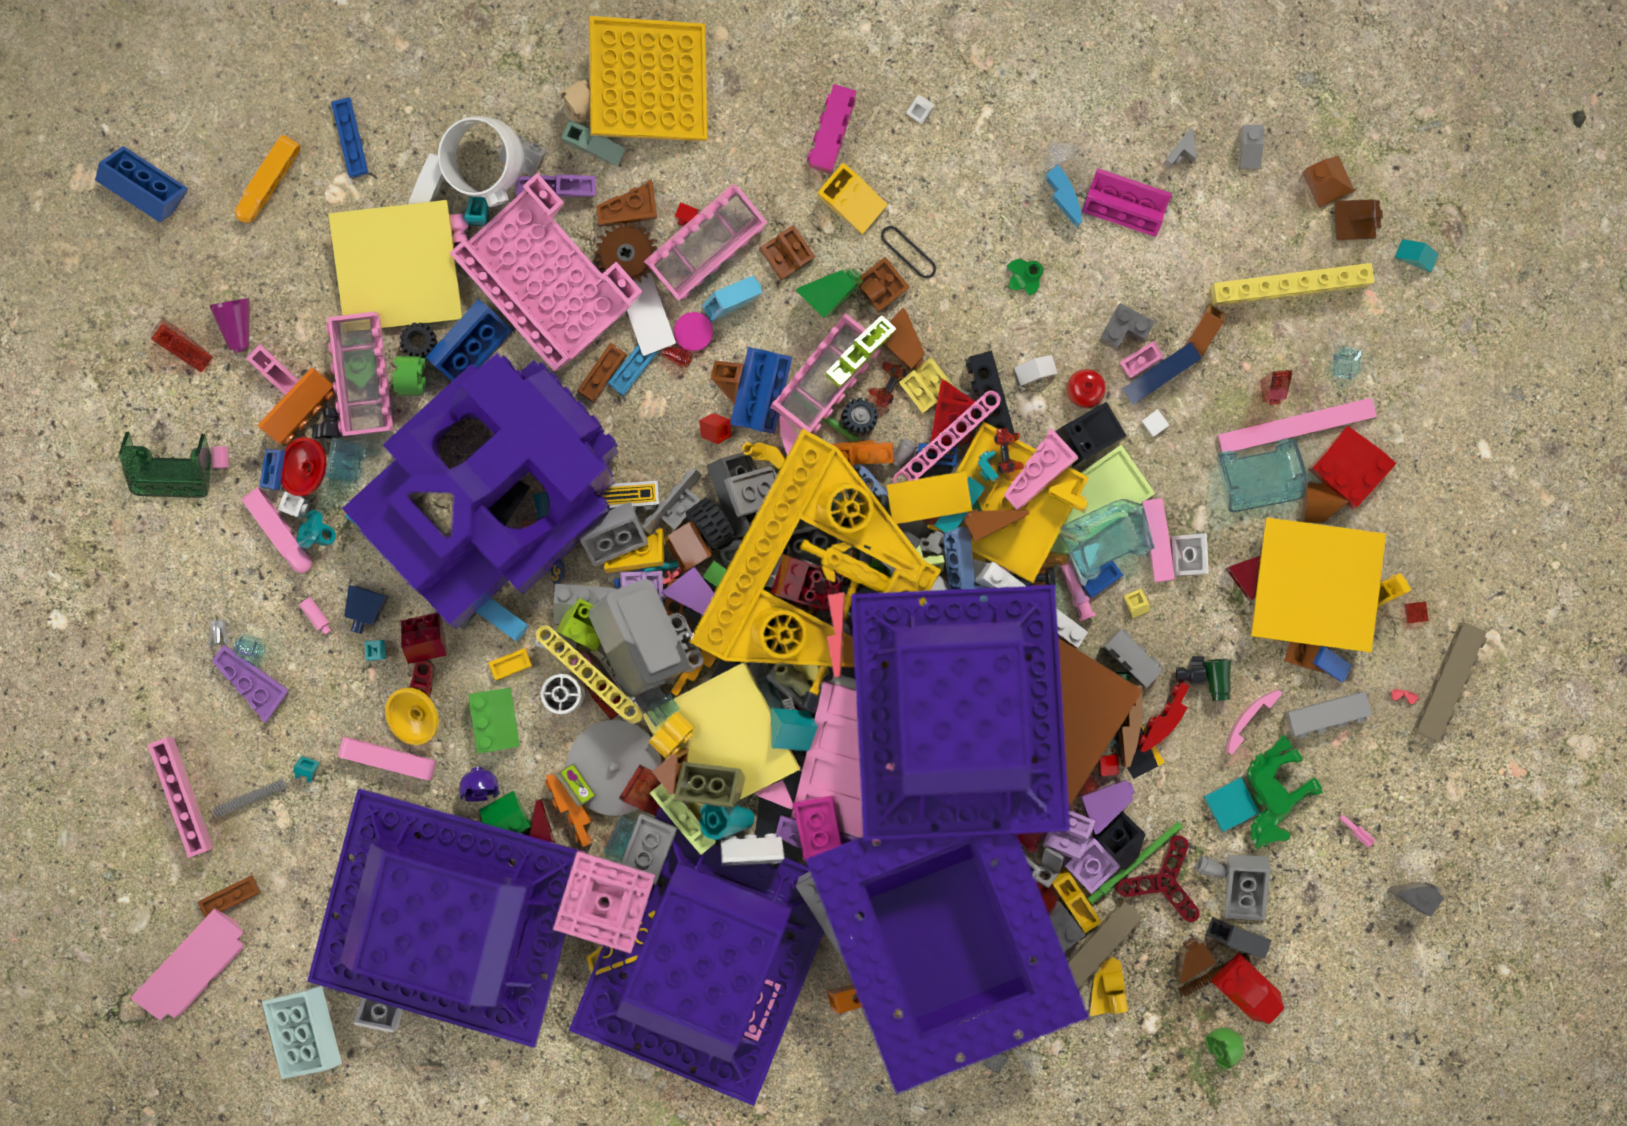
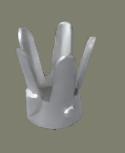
[208,615,229,645]

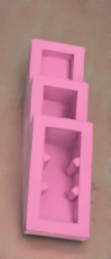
[1142,498,1175,583]

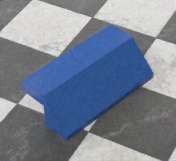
[730,347,792,434]

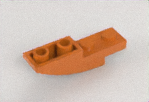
[832,440,895,466]
[545,773,592,847]

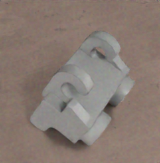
[919,530,946,563]

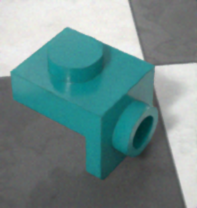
[977,450,999,484]

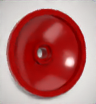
[281,437,327,497]

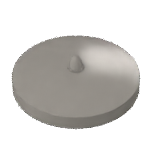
[567,720,663,816]

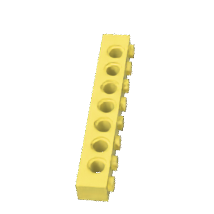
[1210,263,1374,306]

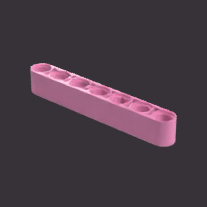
[893,391,1000,483]

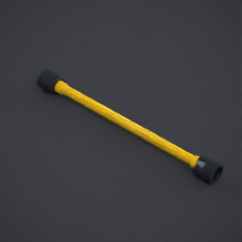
[801,545,873,711]

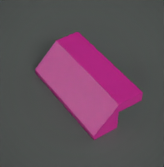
[1082,168,1172,237]

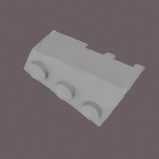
[1100,629,1163,688]

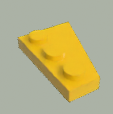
[604,528,664,573]

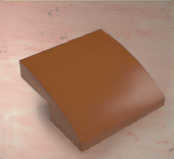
[759,225,815,281]

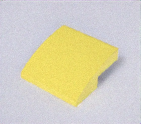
[899,357,955,413]

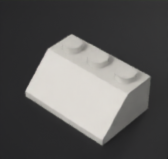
[720,834,784,866]

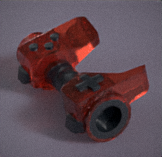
[869,362,907,408]
[994,428,1024,474]

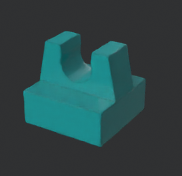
[293,756,320,783]

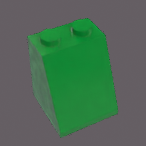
[795,268,864,318]

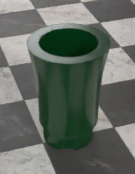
[1204,659,1232,701]

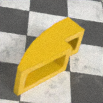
[1052,868,1101,933]

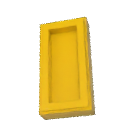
[488,648,533,681]

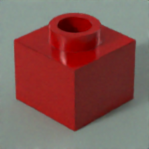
[674,202,699,227]

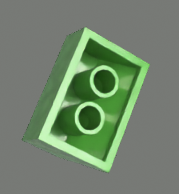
[468,688,520,754]

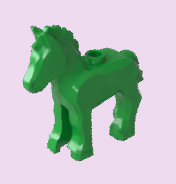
[1247,734,1323,850]

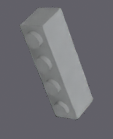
[1285,692,1372,738]

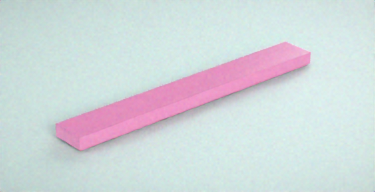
[1217,398,1377,454]

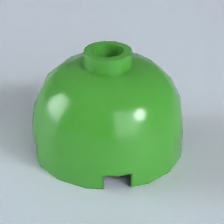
[1205,1027,1244,1070]

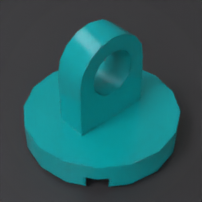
[296,510,336,549]

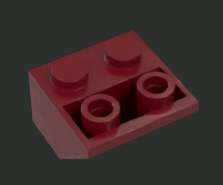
[401,612,447,664]

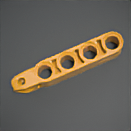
[234,134,301,223]

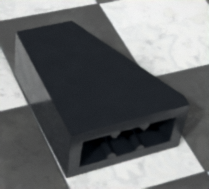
[1206,917,1272,959]

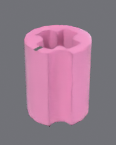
[211,446,229,469]

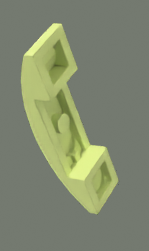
[650,784,716,855]

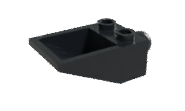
[1055,402,1127,467]

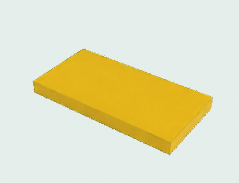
[886,471,972,524]

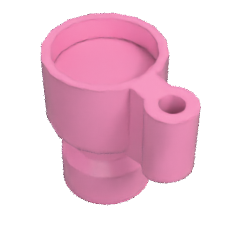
[450,214,468,244]

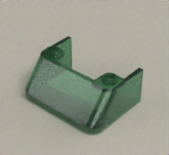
[118,432,211,498]

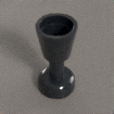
[1013,567,1056,586]

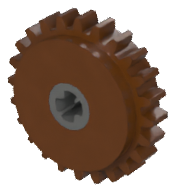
[595,222,658,283]

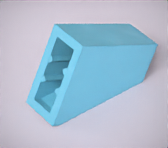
[702,275,763,322]

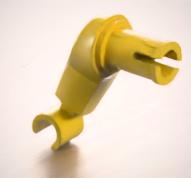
[742,442,786,469]

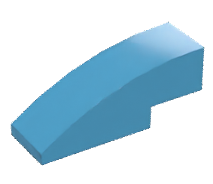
[1044,165,1082,228]

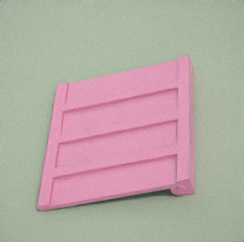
[791,681,894,844]

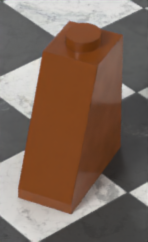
[1183,304,1226,362]
[883,308,925,370]

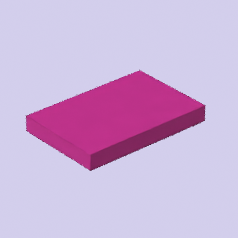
[793,796,842,862]

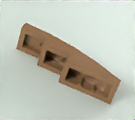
[1118,685,1143,767]

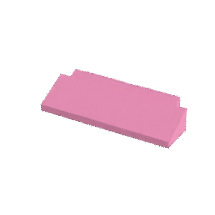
[131,909,244,1021]

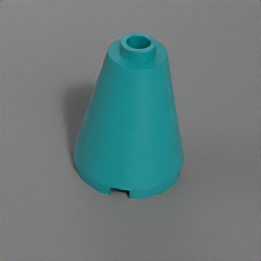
[699,804,754,840]

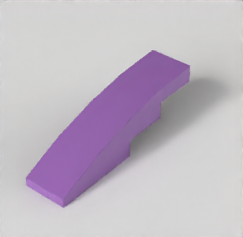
[515,174,596,198]

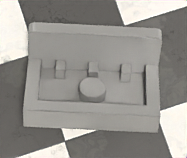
[498,134,546,176]

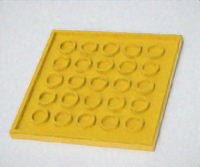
[588,16,708,141]

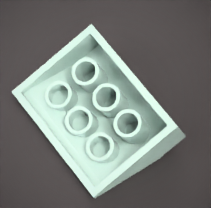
[262,986,342,1079]

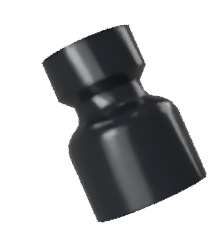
[312,408,340,439]
[1176,656,1206,685]

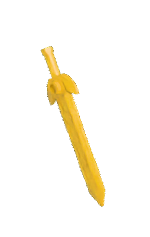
[800,540,924,605]

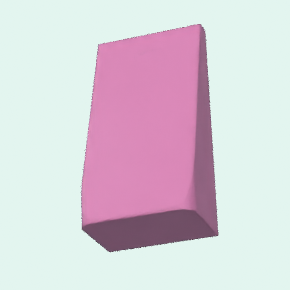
[1120,341,1165,379]

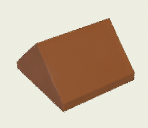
[652,748,689,795]

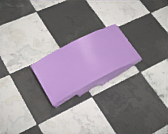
[1040,832,1120,894]

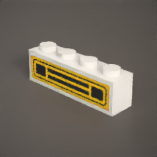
[601,481,660,511]

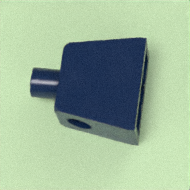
[344,585,389,634]

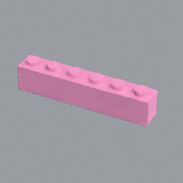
[148,737,214,858]

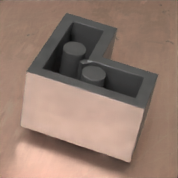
[1098,303,1155,350]

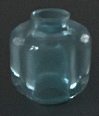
[234,634,265,662]

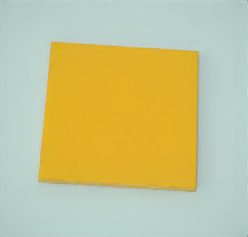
[927,422,1089,583]
[1251,517,1386,653]

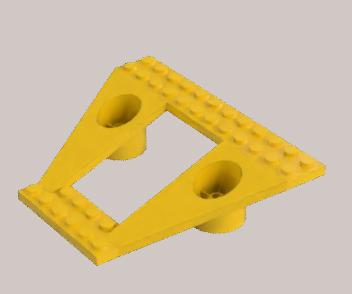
[689,429,941,668]

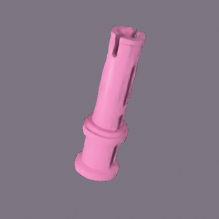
[1060,561,1096,622]

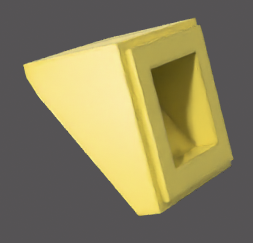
[1123,589,1150,618]

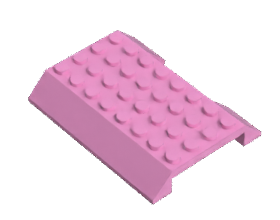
[450,173,643,371]

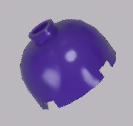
[459,767,499,802]

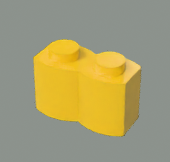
[648,711,694,758]

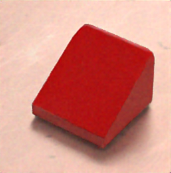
[1098,754,1120,776]

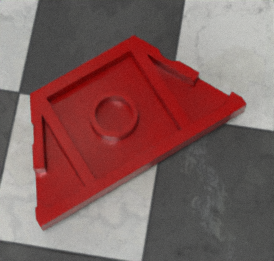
[928,378,976,453]

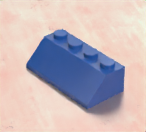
[95,146,188,223]
[426,299,513,381]

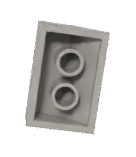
[554,584,616,624]

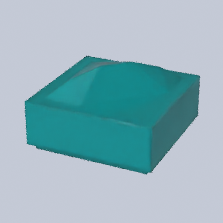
[364,640,386,661]

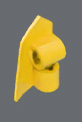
[1090,957,1128,1016]

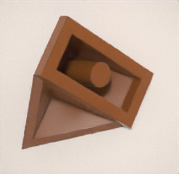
[710,361,744,405]
[1303,483,1348,523]

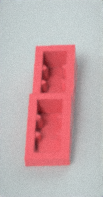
[827,592,845,678]

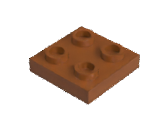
[859,257,910,313]

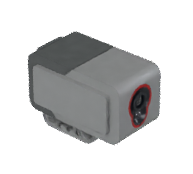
[589,579,703,697]

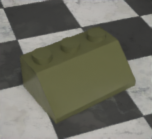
[674,762,745,808]

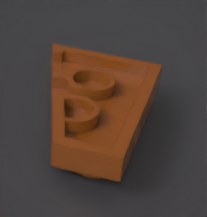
[596,179,658,227]

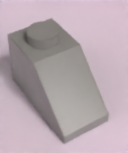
[1239,125,1264,169]

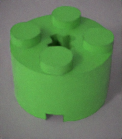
[393,356,427,396]

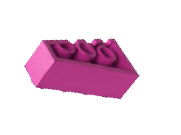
[807,84,856,175]

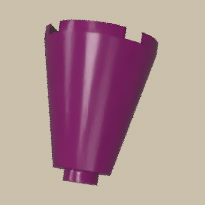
[209,298,250,353]

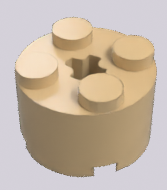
[559,79,590,126]

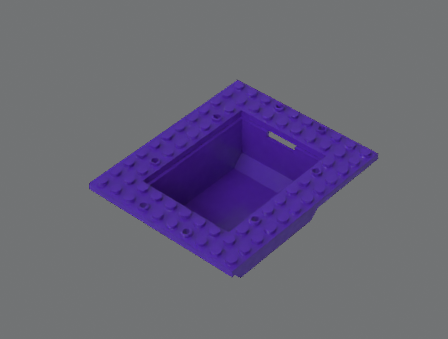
[851,585,1070,841]
[307,788,588,1048]
[806,793,1090,1094]
[569,807,824,1106]

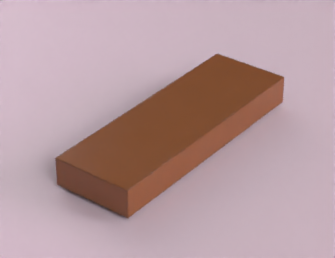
[577,343,627,403]
[198,875,261,918]

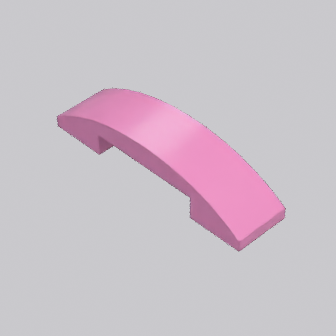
[1225,690,1282,755]

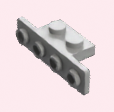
[642,468,702,534]

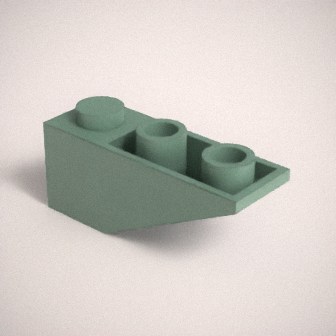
[562,120,626,167]

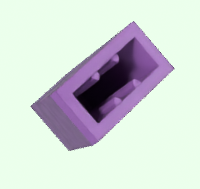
[661,567,714,615]
[1080,780,1135,835]

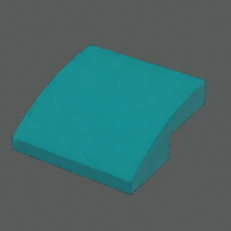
[1203,777,1259,832]

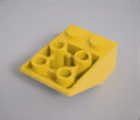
[817,163,888,235]

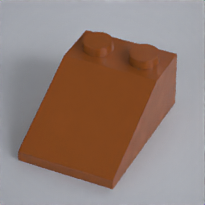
[964,509,1030,543]

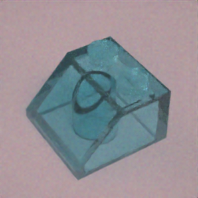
[325,437,365,484]

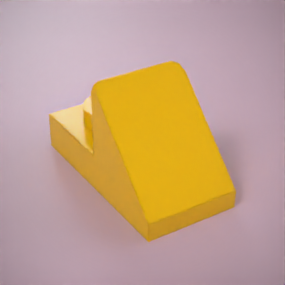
[1049,479,1088,514]

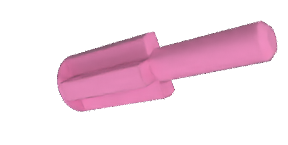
[1340,815,1376,848]

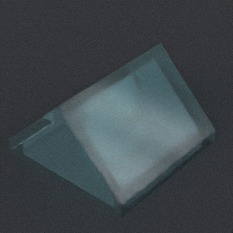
[603,815,637,860]

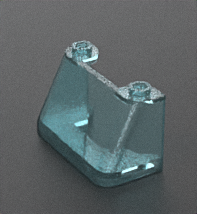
[1217,439,1309,512]
[1060,499,1154,580]

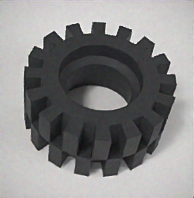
[400,322,437,358]

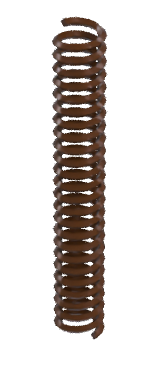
[1179,953,1251,997]

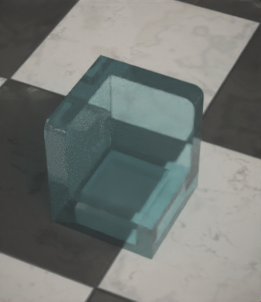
[1333,346,1361,380]
[644,693,680,727]

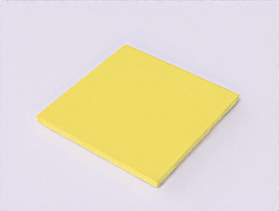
[328,200,463,332]
[643,662,800,820]

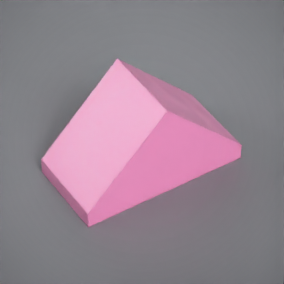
[755,779,793,809]

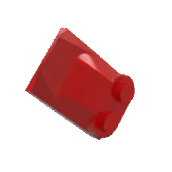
[1211,952,1285,1024]

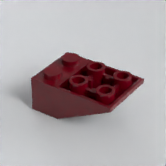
[771,554,844,612]

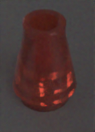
[662,346,693,368]

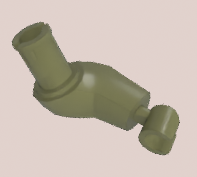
[775,663,811,696]

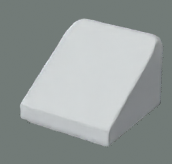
[906,95,935,124]

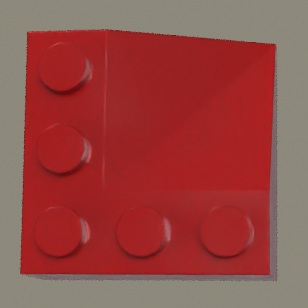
[1307,426,1397,509]

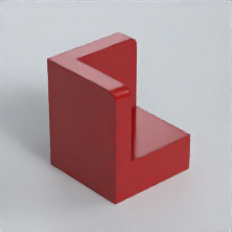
[699,413,732,444]

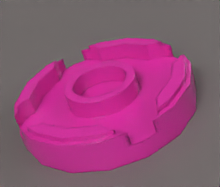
[674,312,713,352]

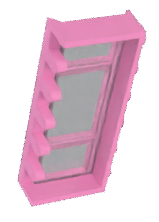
[644,184,767,301]
[326,312,394,437]
[770,313,881,434]

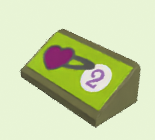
[556,764,596,807]

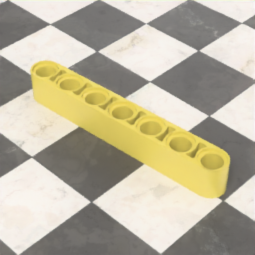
[536,625,643,724]

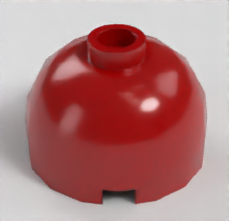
[1066,369,1106,409]

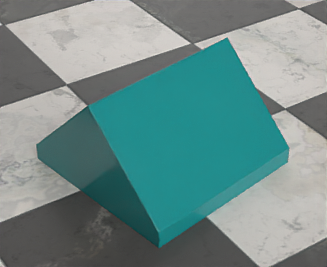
[771,708,818,751]

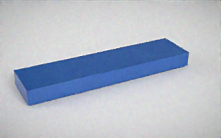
[331,97,369,179]

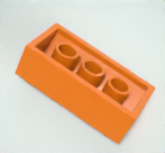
[257,367,335,446]

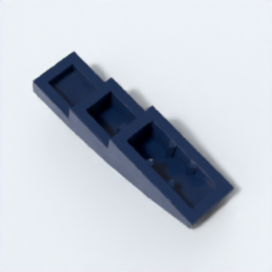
[1122,342,1202,405]

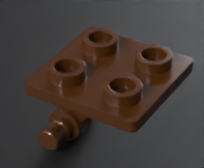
[1334,199,1383,241]

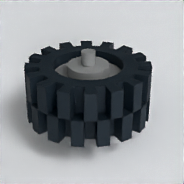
[841,398,879,436]

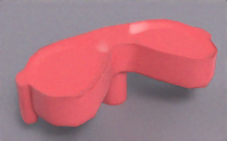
[662,567,683,585]
[1390,689,1419,704]

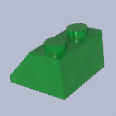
[479,790,532,833]

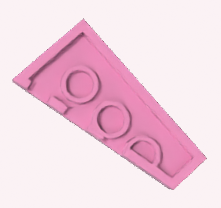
[1004,428,1078,510]

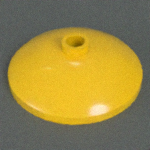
[385,688,439,745]

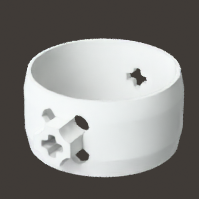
[438,116,524,207]

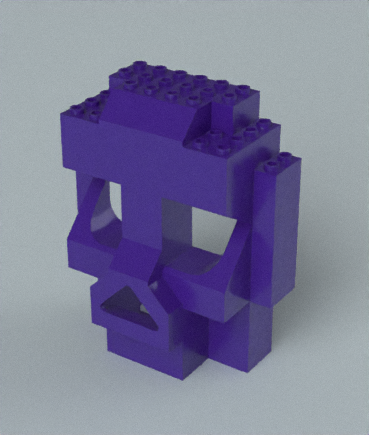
[342,352,619,629]

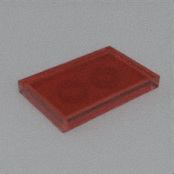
[619,764,661,816]

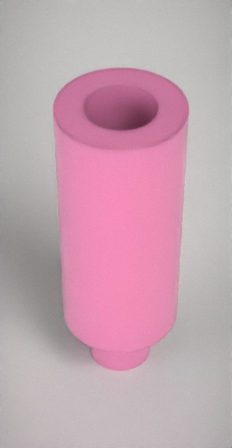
[299,597,331,635]

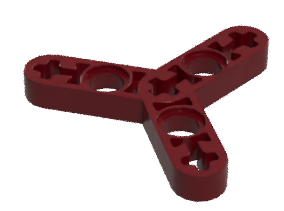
[1116,835,1200,922]

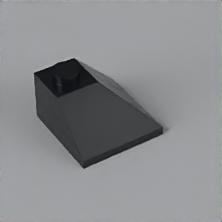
[1092,811,1146,871]

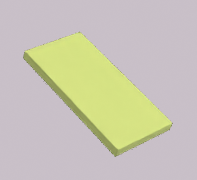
[1050,445,1155,561]

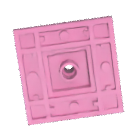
[553,851,655,953]

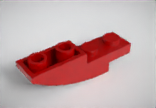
[1137,682,1190,752]

